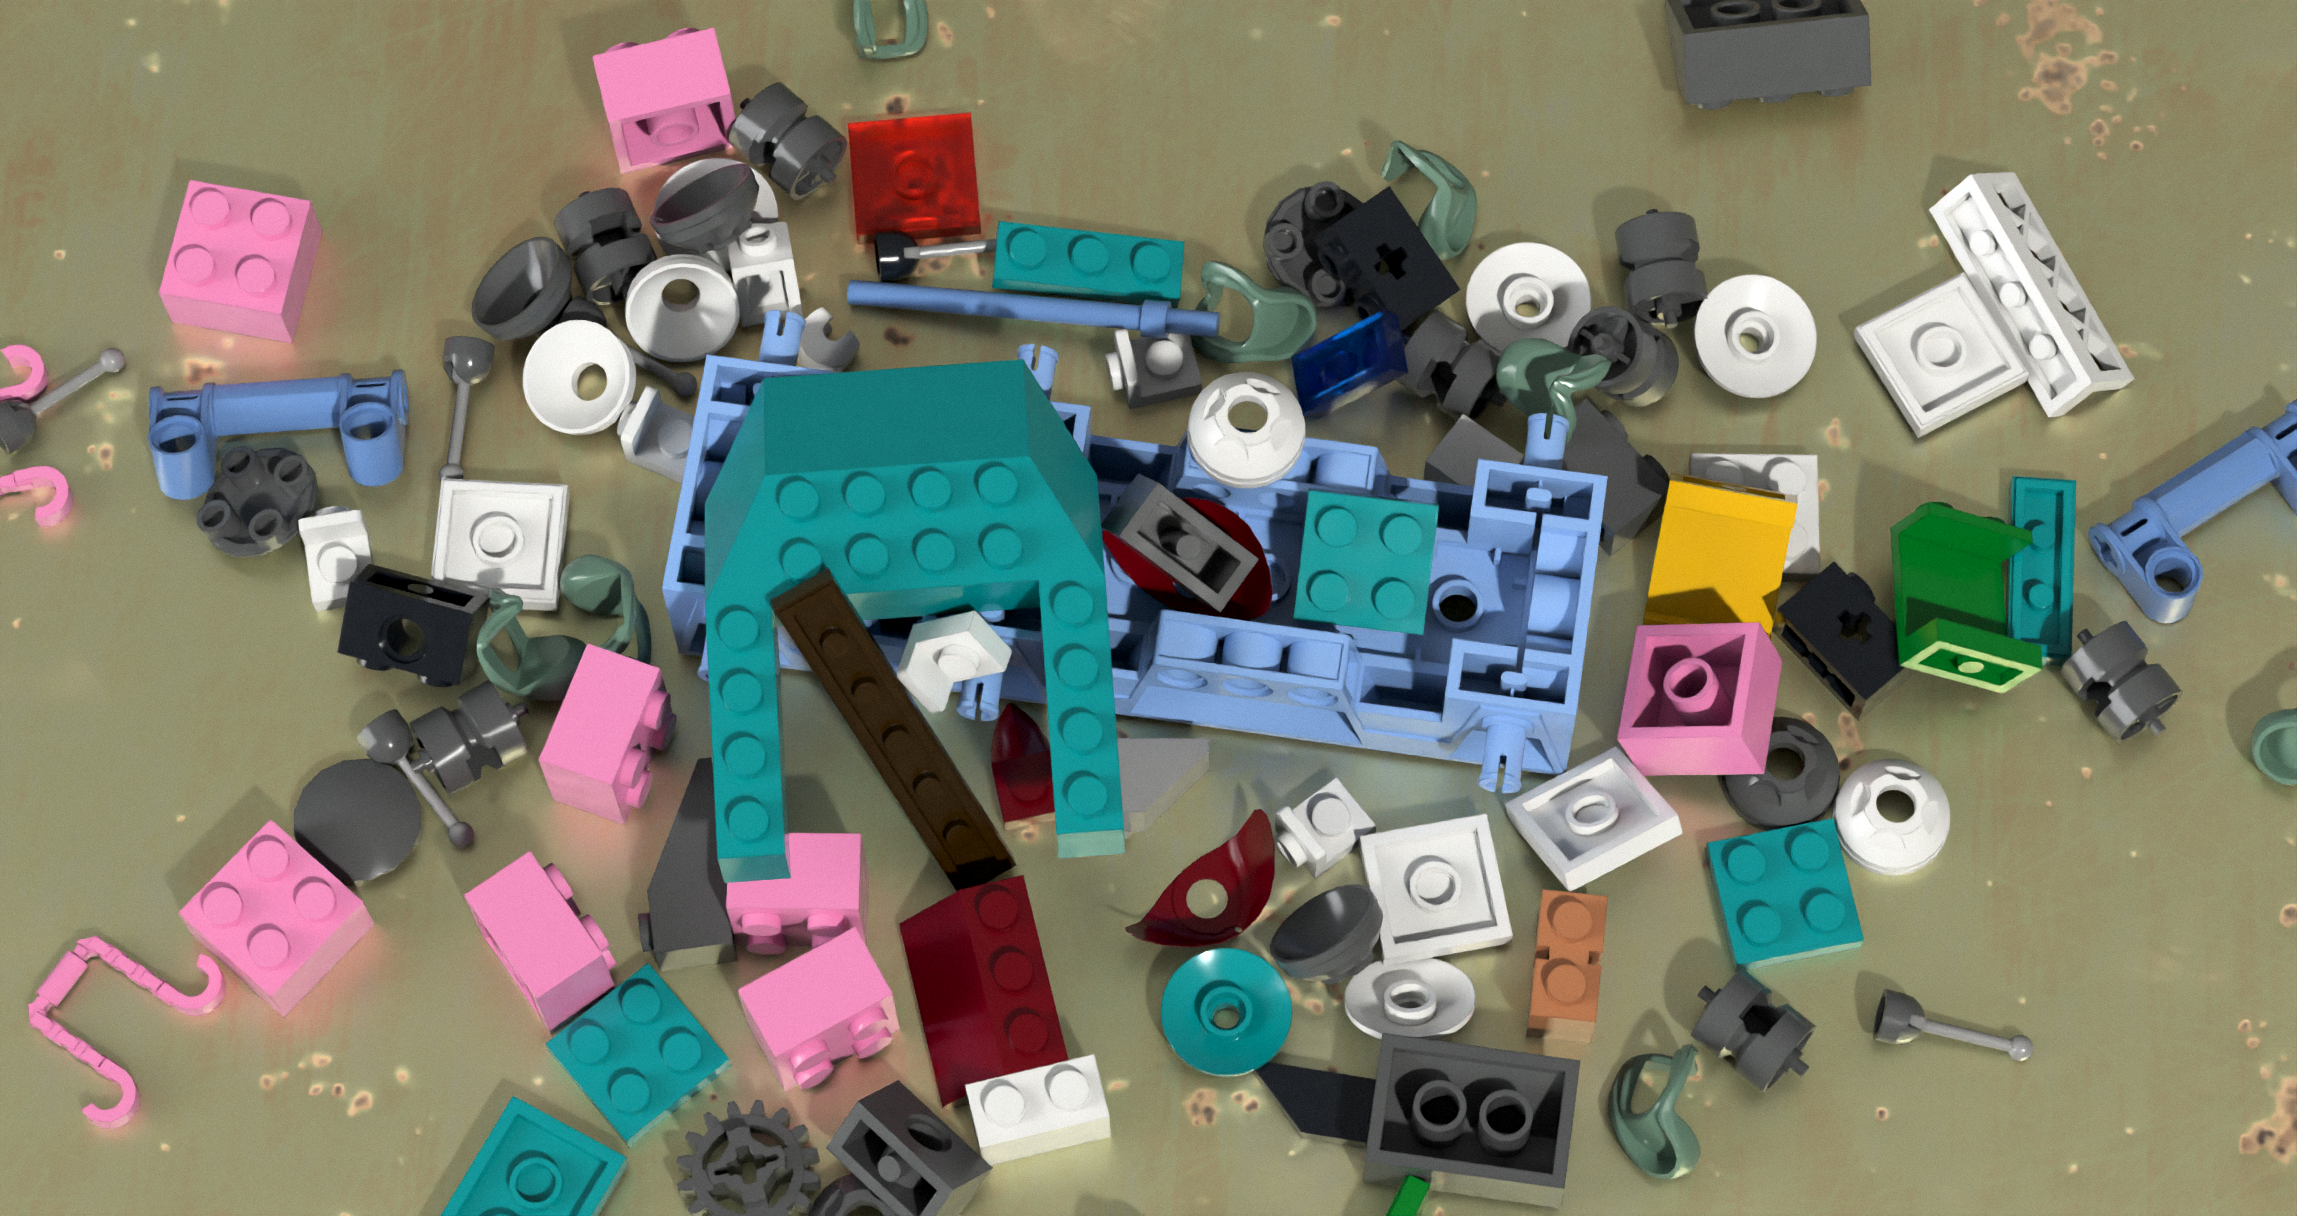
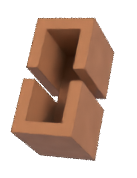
[1526,889,1608,1043]

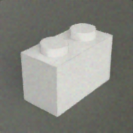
[965,1054,1111,1165]

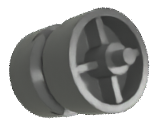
[729,82,847,200]
[553,188,658,306]
[1615,209,1708,328]
[1567,306,1679,407]
[1393,310,1507,422]
[2060,621,2183,744]
[409,680,529,796]
[1690,969,1817,1093]

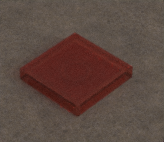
[848,112,981,245]

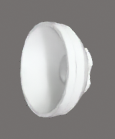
[625,254,740,362]
[523,320,636,435]
[1187,372,1306,489]
[1832,758,1950,876]

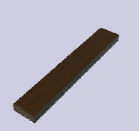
[771,568,1017,891]

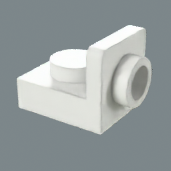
[727,221,804,327]
[1105,329,1202,410]
[617,386,695,484]
[298,506,374,612]
[897,611,1012,713]
[1273,777,1376,879]

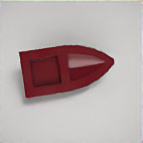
[991,703,1055,831]

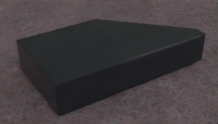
[1255,1062,1376,1148]

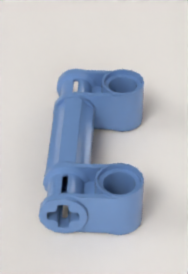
[148,369,409,500]
[2088,399,2297,623]

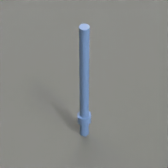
[847,279,1220,339]

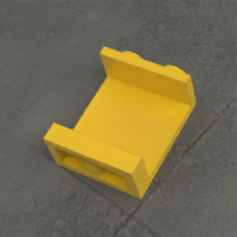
[1642,472,1798,641]

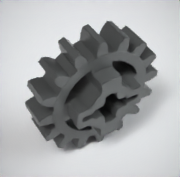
[676,1100,821,1216]

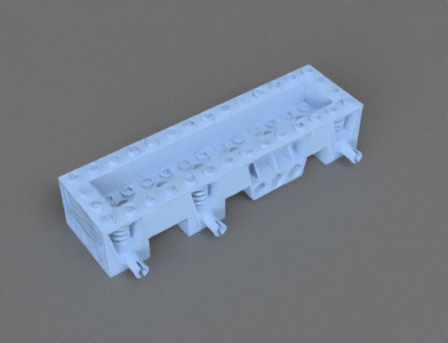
[662,310,1608,793]

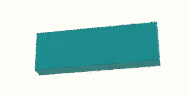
[2006,476,2076,666]

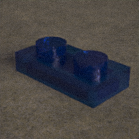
[1291,311,1408,419]

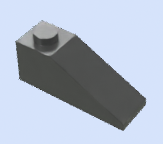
[638,757,738,971]

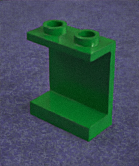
[1890,502,2043,694]

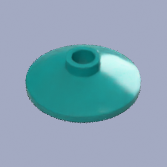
[1161,948,1292,1077]

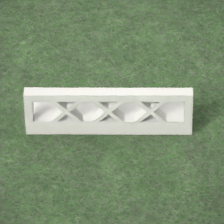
[1929,172,2135,417]

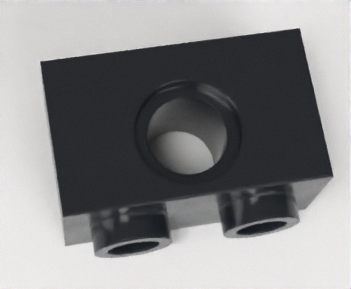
[337,564,490,687]

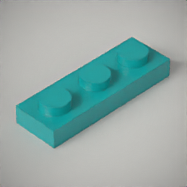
[992,221,1184,308]

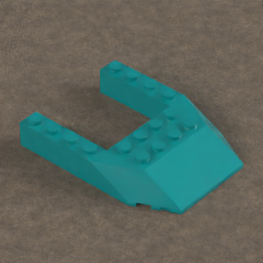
[705,359,1125,883]

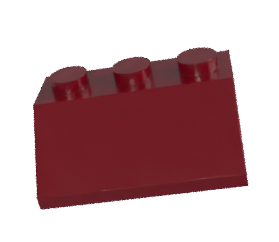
[899,875,1069,1111]

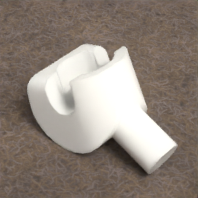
[798,307,860,373]

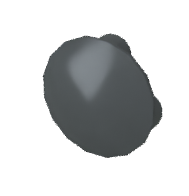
[1263,181,1381,308]
[196,446,318,557]
[294,759,423,886]

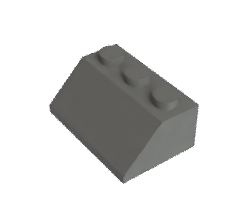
[1665,0,1871,109]
[1363,1033,1581,1208]

